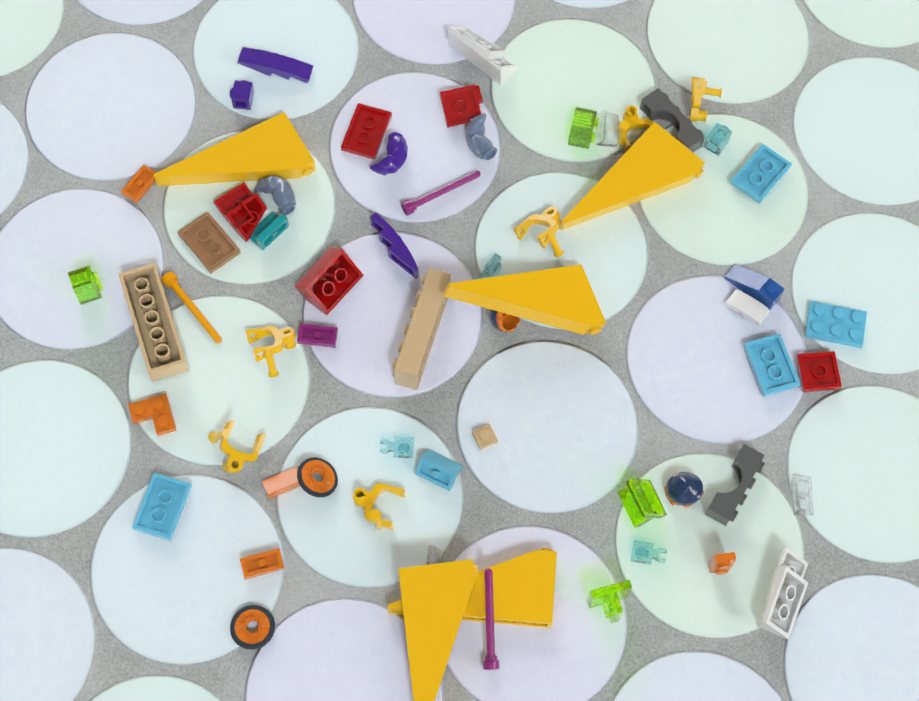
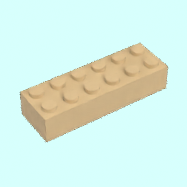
[118,263,190,382]
[392,268,451,390]

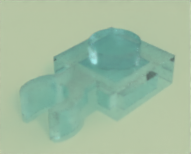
[477,253,502,279]
[380,436,414,458]
[631,540,667,565]

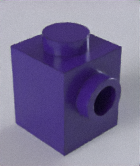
[230,80,254,110]

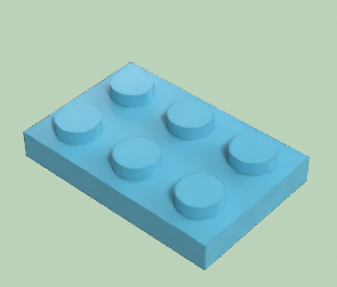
[730,144,792,204]
[805,301,867,348]
[743,333,801,397]
[132,473,192,541]

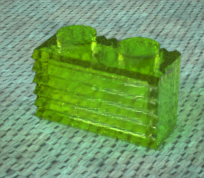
[568,107,599,149]

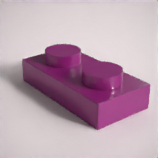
[297,324,338,348]

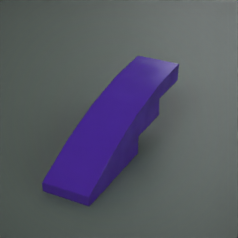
[237,47,313,83]
[370,212,419,279]

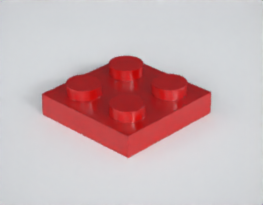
[439,84,481,128]
[796,351,842,392]

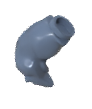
[466,113,497,160]
[254,175,297,215]

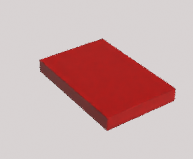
[341,103,392,160]

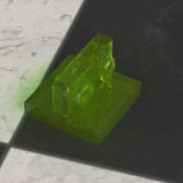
[618,478,667,528]
[587,579,632,623]

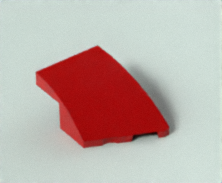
[213,182,267,242]

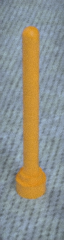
[161,271,222,344]

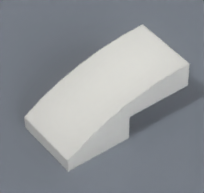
[726,289,770,325]

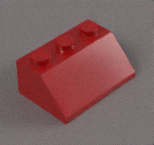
[294,247,364,315]

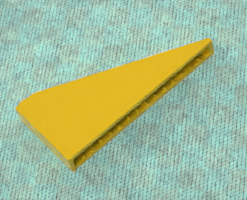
[153,112,316,186]
[559,122,705,230]
[442,264,606,335]
[387,548,557,628]
[398,559,479,701]

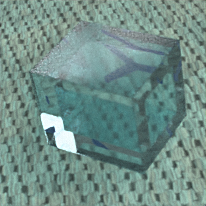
[703,123,733,156]

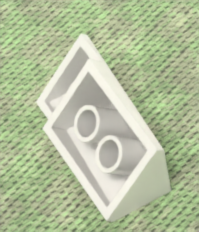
[447,26,518,86]
[758,546,808,639]

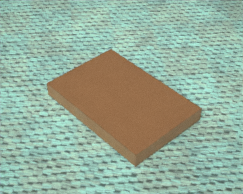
[177,212,241,274]

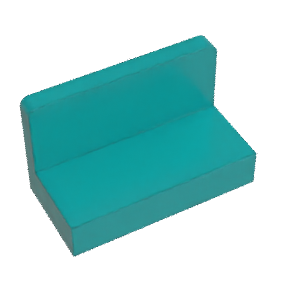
[250,212,289,250]

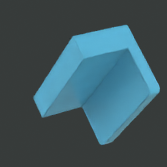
[415,450,463,491]

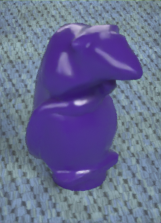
[370,132,408,176]

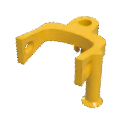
[689,77,722,122]
[618,105,653,153]
[513,207,564,257]
[245,326,296,377]
[208,420,266,473]
[353,483,406,530]

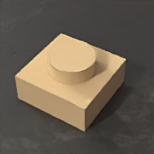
[472,424,498,451]

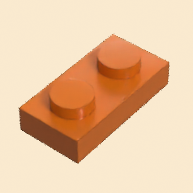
[121,165,157,204]
[240,548,285,580]
[708,552,736,575]

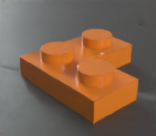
[128,393,177,436]

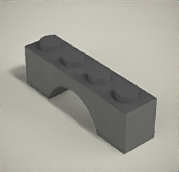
[640,88,705,153]
[705,444,765,526]

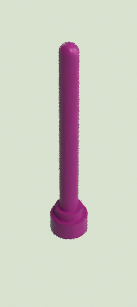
[401,170,481,216]
[483,568,500,670]

